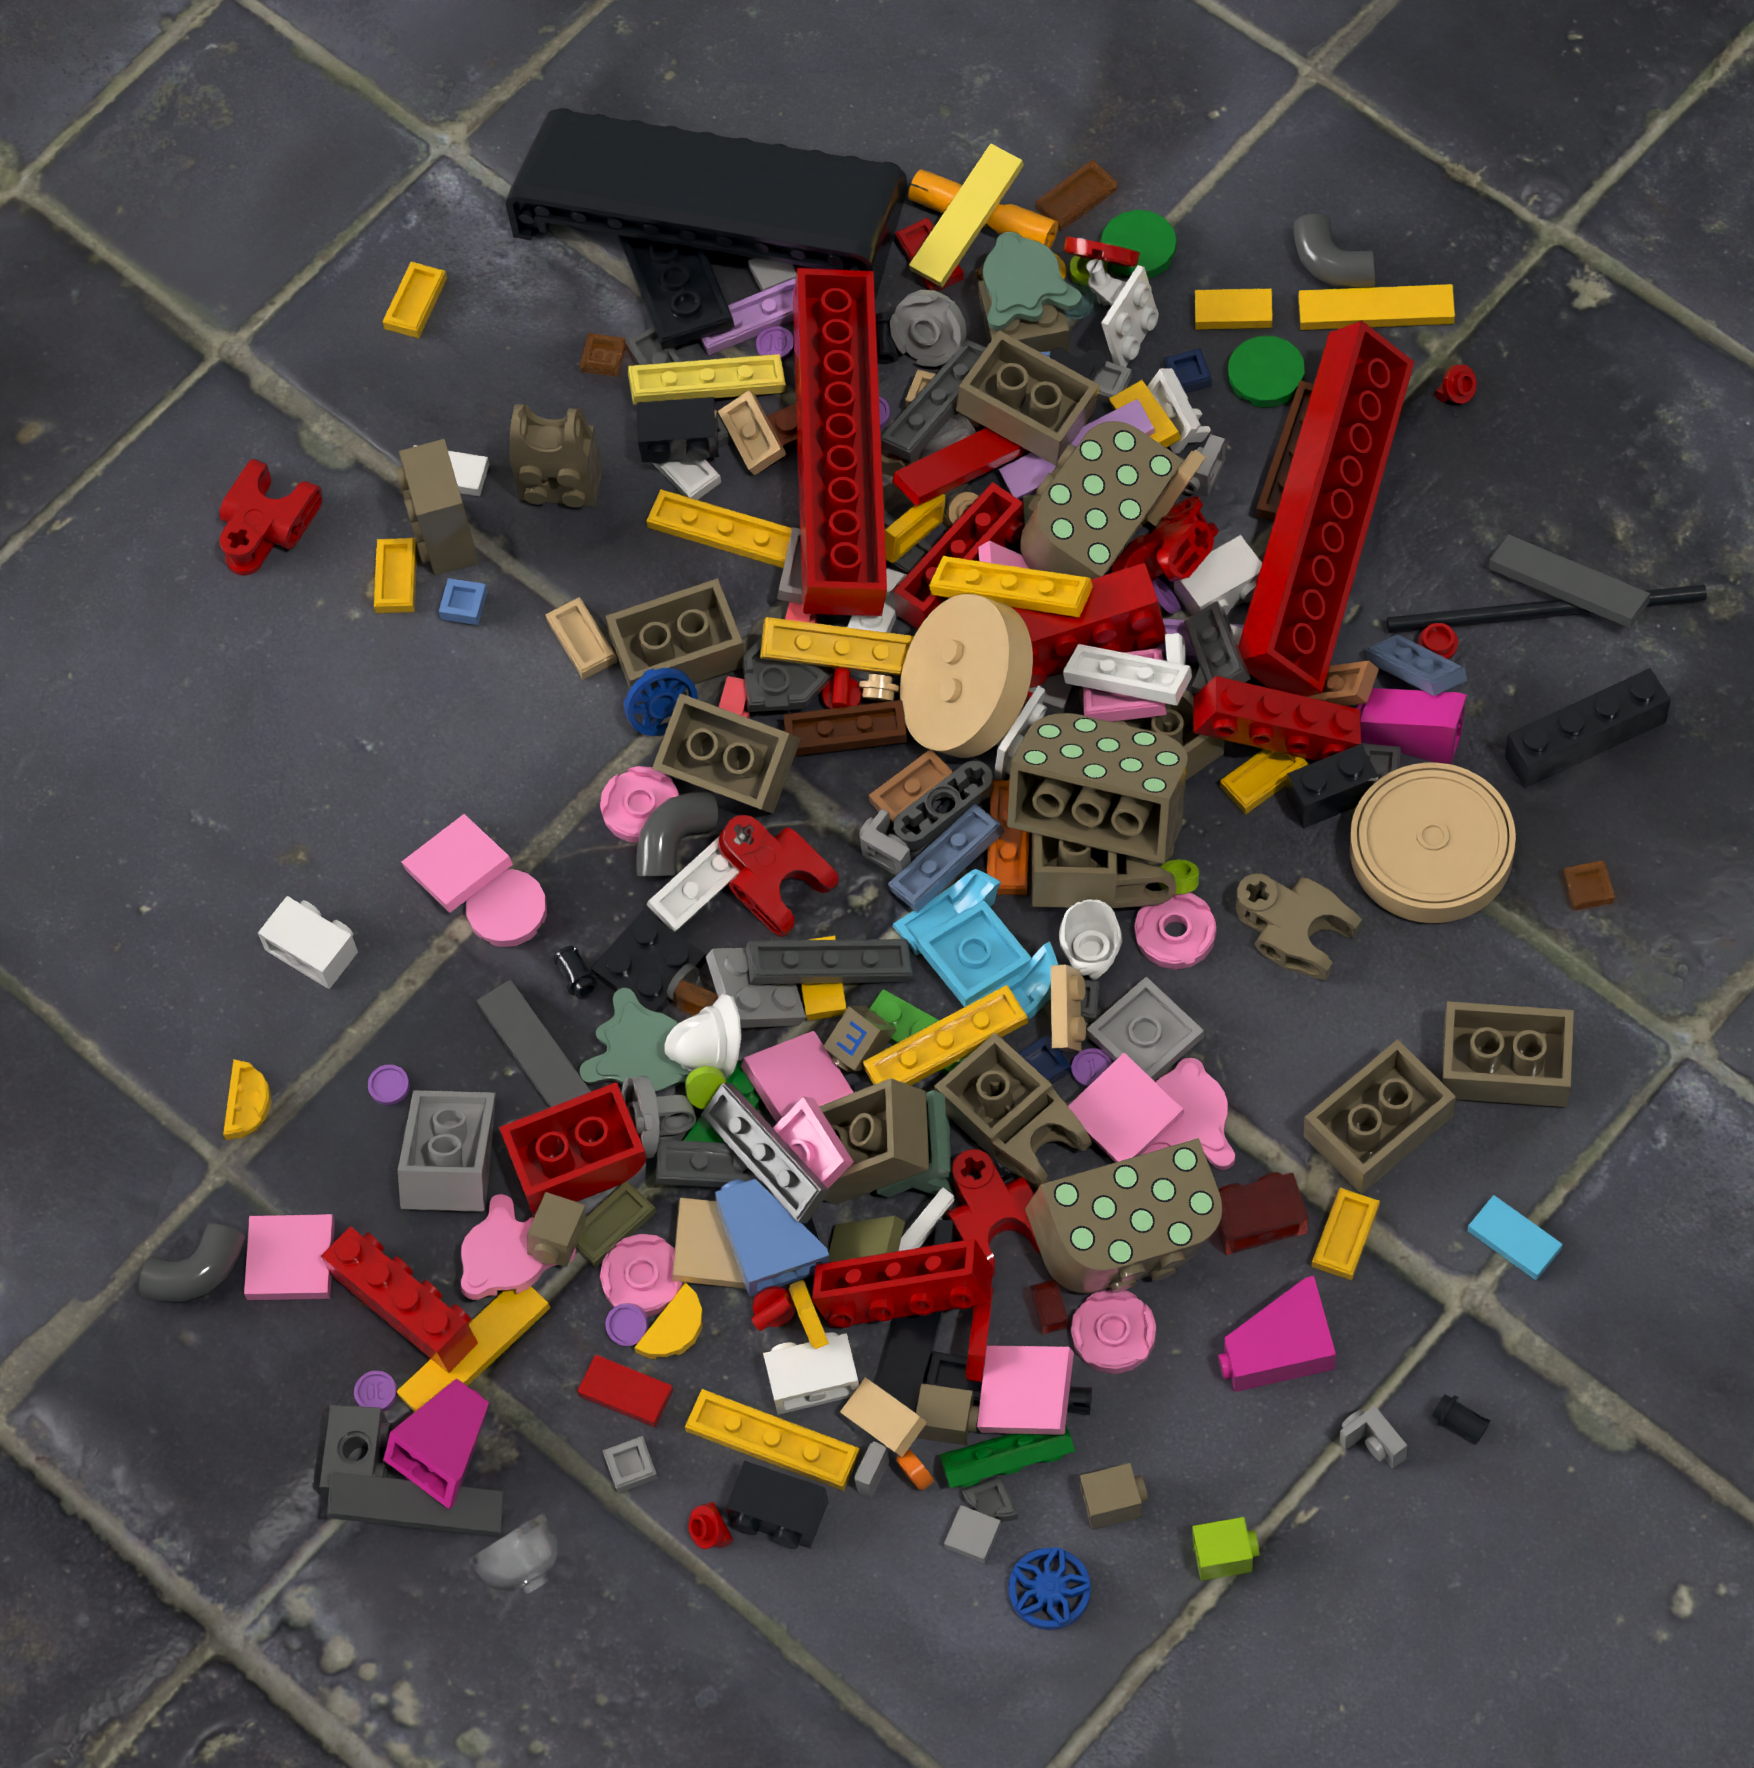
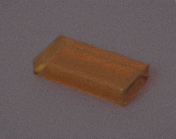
[1036,159,1117,232]

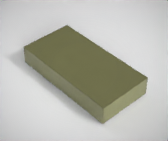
[576,1181,657,1268]
[829,1216,905,1262]

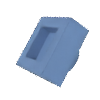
[439,578,488,625]

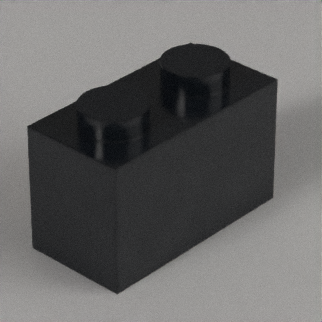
[637,397,719,464]
[1286,744,1379,829]
[726,1461,829,1549]

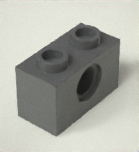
[319,1405,393,1501]

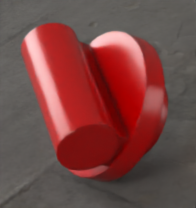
[1434,365,1477,404]
[822,668,862,709]
[751,1286,795,1331]
[688,1502,733,1549]

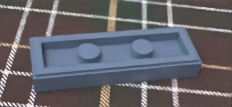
[1366,634,1467,696]
[888,804,1005,913]

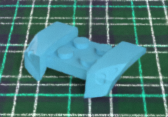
[893,869,1058,1020]

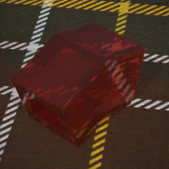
[1030,1280,1068,1335]

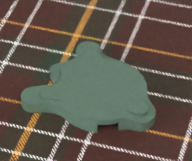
[983,232,1082,331]
[580,988,692,1092]

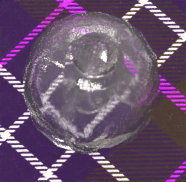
[469,1512,559,1595]

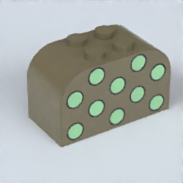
[1020,421,1184,580]
[1007,713,1188,864]
[1025,1138,1222,1293]

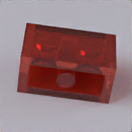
[1217,1172,1308,1255]

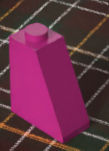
[1357,688,1467,765]
[1218,1276,1336,1392]
[384,1378,489,1509]

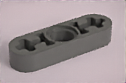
[894,761,994,850]

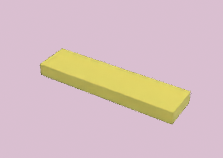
[909,144,1024,288]
[628,354,786,405]

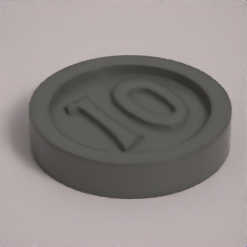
[667,963,699,1002]

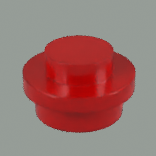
[1418,623,1458,660]

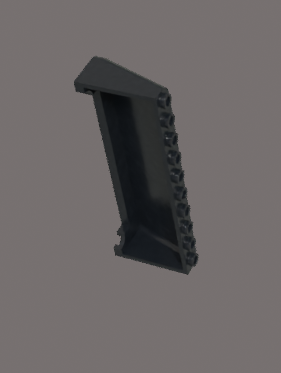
[506,108,908,299]

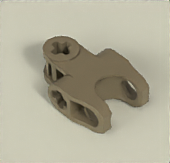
[1236,874,1362,981]

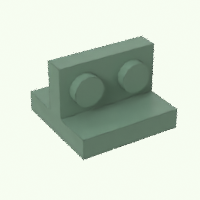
[877,1090,954,1198]

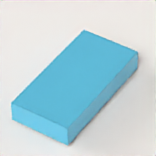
[1467,1195,1563,1281]

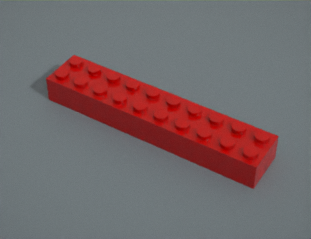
[793,268,887,616]
[1238,321,1414,697]

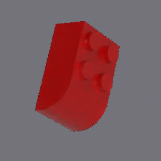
[499,1082,646,1217]

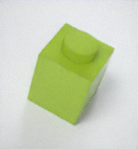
[1192,1517,1260,1581]

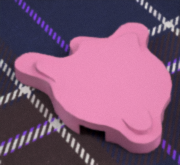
[1141,1058,1235,1170]
[461,1194,576,1300]

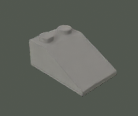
[398,1090,496,1212]

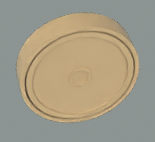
[900,594,1033,758]
[1350,763,1516,923]

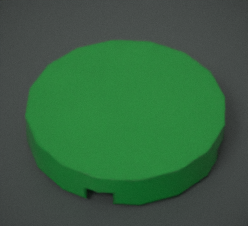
[1101,210,1177,278]
[1228,336,1305,407]

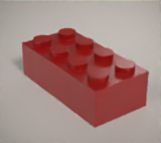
[1011,563,1166,688]

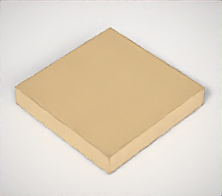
[672,1198,746,1289]

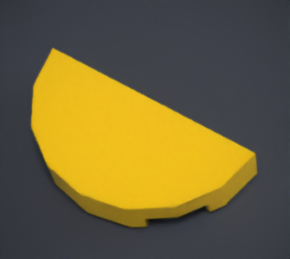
[223,1059,272,1140]
[634,1283,703,1359]

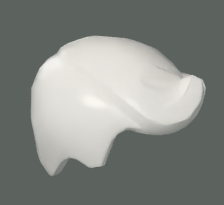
[1059,899,1122,980]

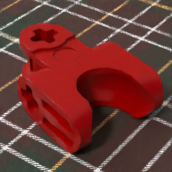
[219,459,322,576]
[1112,496,1218,582]
[718,815,839,937]
[946,1149,1040,1278]

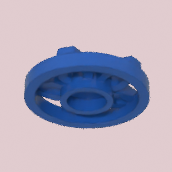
[623,668,698,736]
[1009,1547,1091,1630]

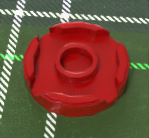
[1063,237,1140,268]

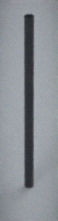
[1387,584,1707,633]

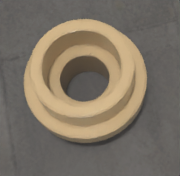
[859,674,899,702]

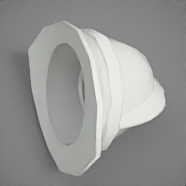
[665,994,741,1079]

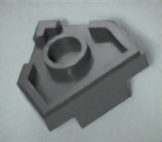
[742,637,830,712]

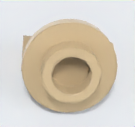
[943,492,979,527]

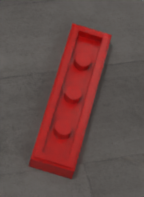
[892,428,1030,506]

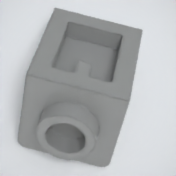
[1180,434,1226,497]
[859,809,911,875]
[1340,1406,1407,1469]

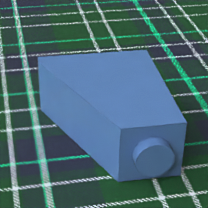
[715,1179,829,1297]

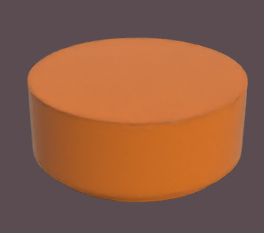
[895,1449,935,1491]

